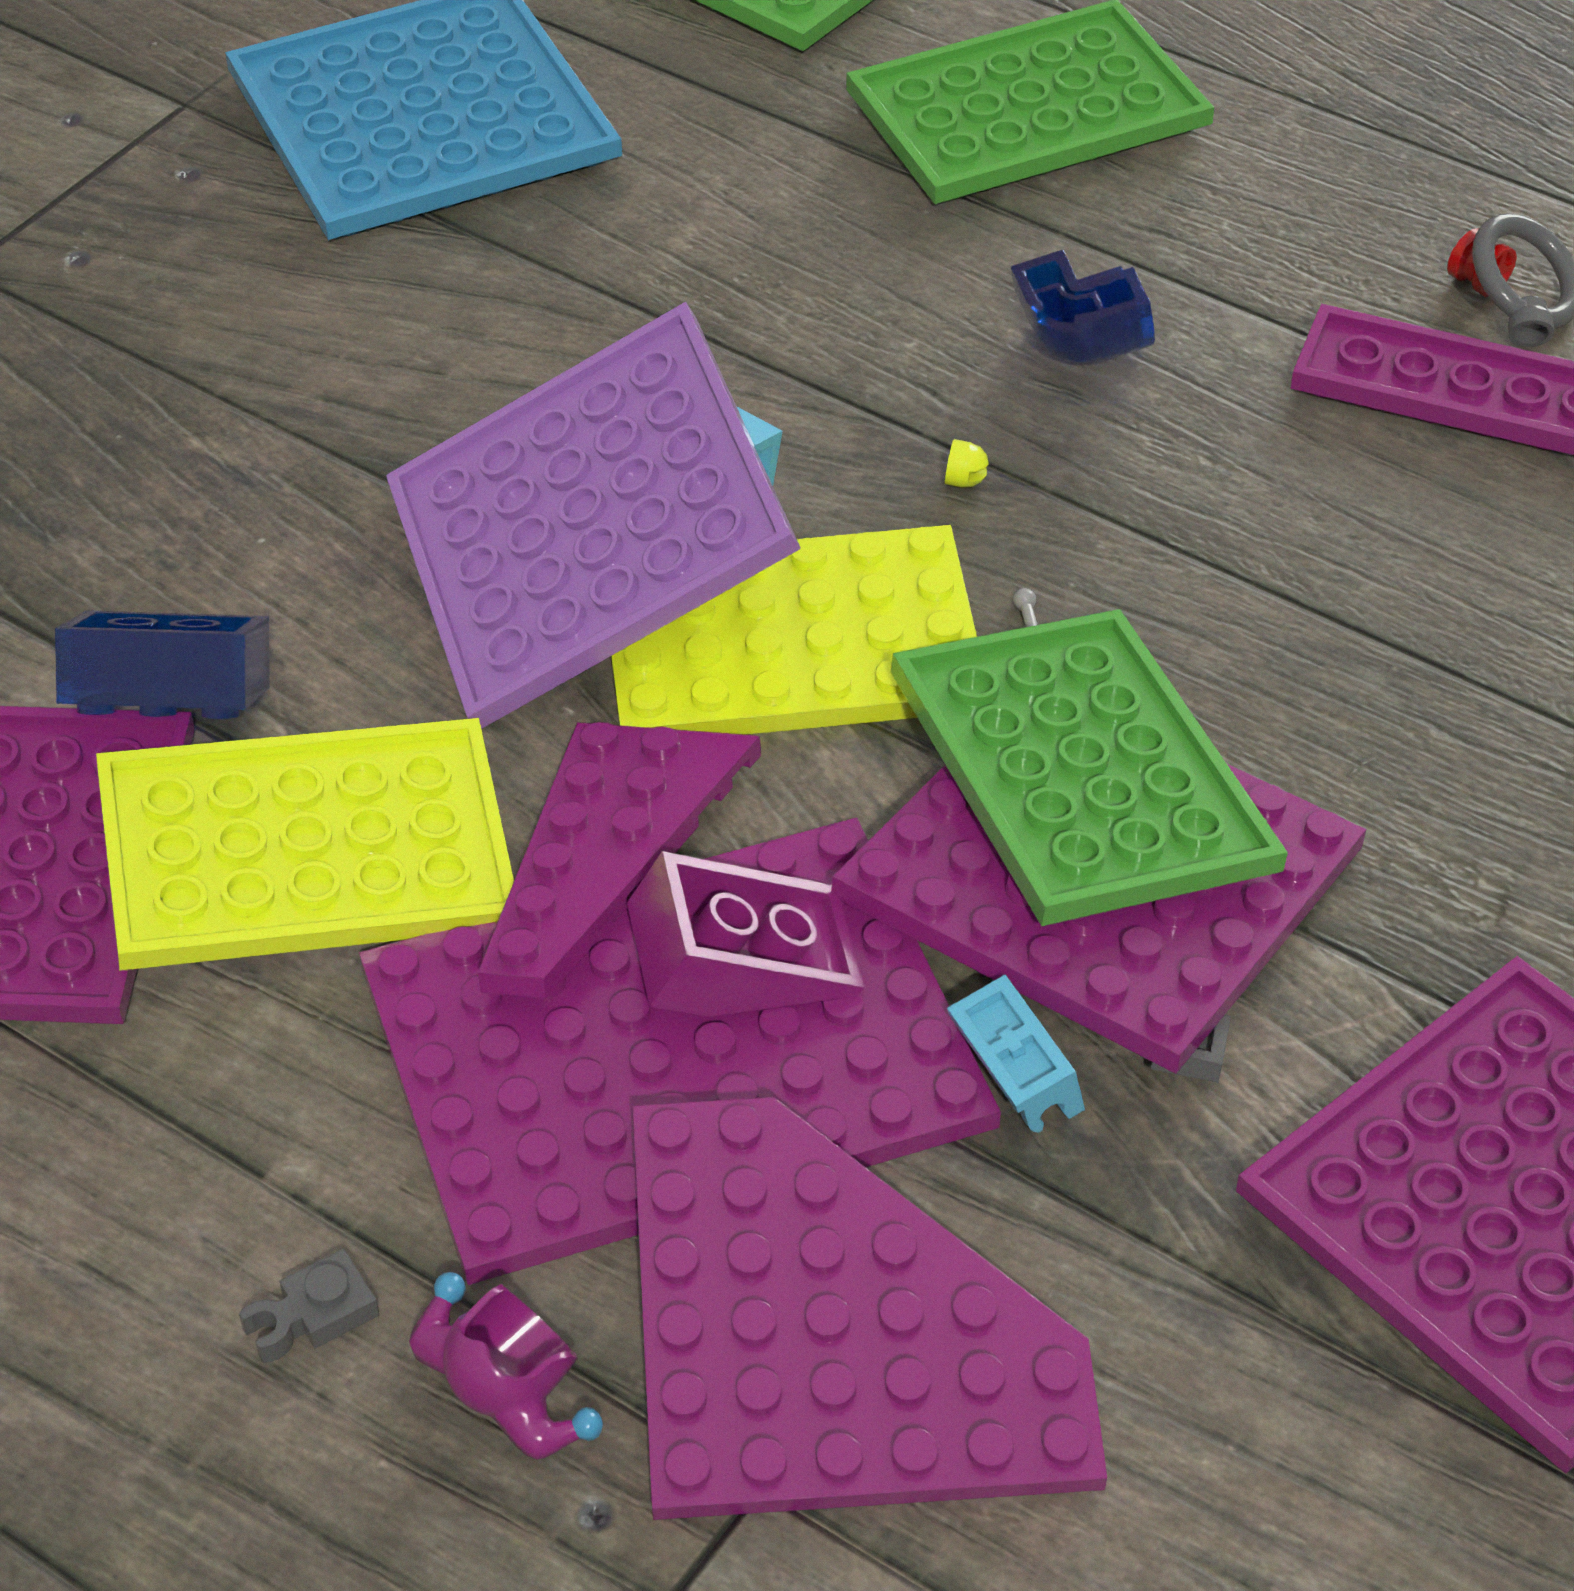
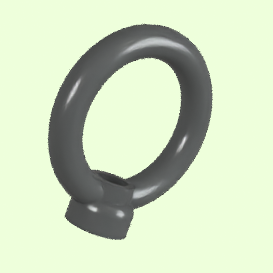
[1472,213,1574,347]

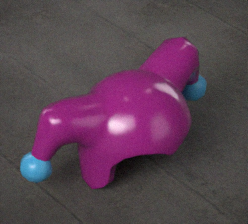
[409,1272,603,1460]

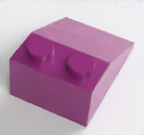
[627,851,865,1017]

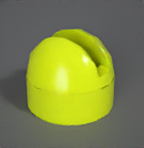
[945,439,989,488]

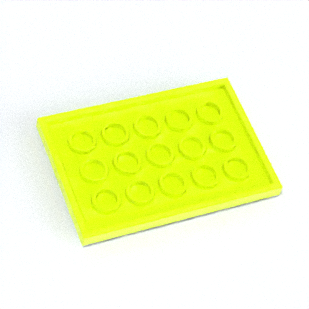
[611,525,977,735]
[96,718,514,971]

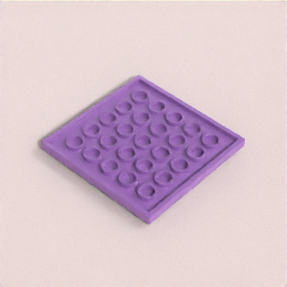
[386,302,801,729]

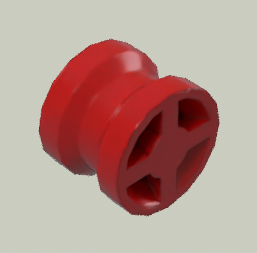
[1447,228,1517,297]

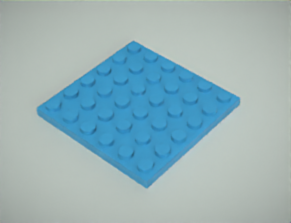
[225,0,622,240]

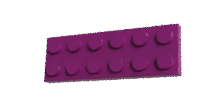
[1290,303,1574,455]

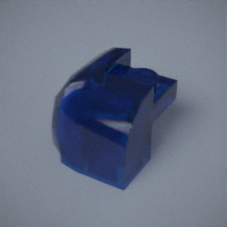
[1010,250,1155,363]

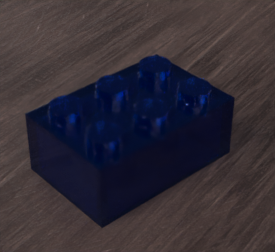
[55,610,270,719]

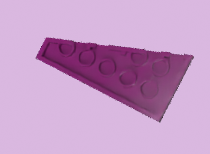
[478,722,762,999]

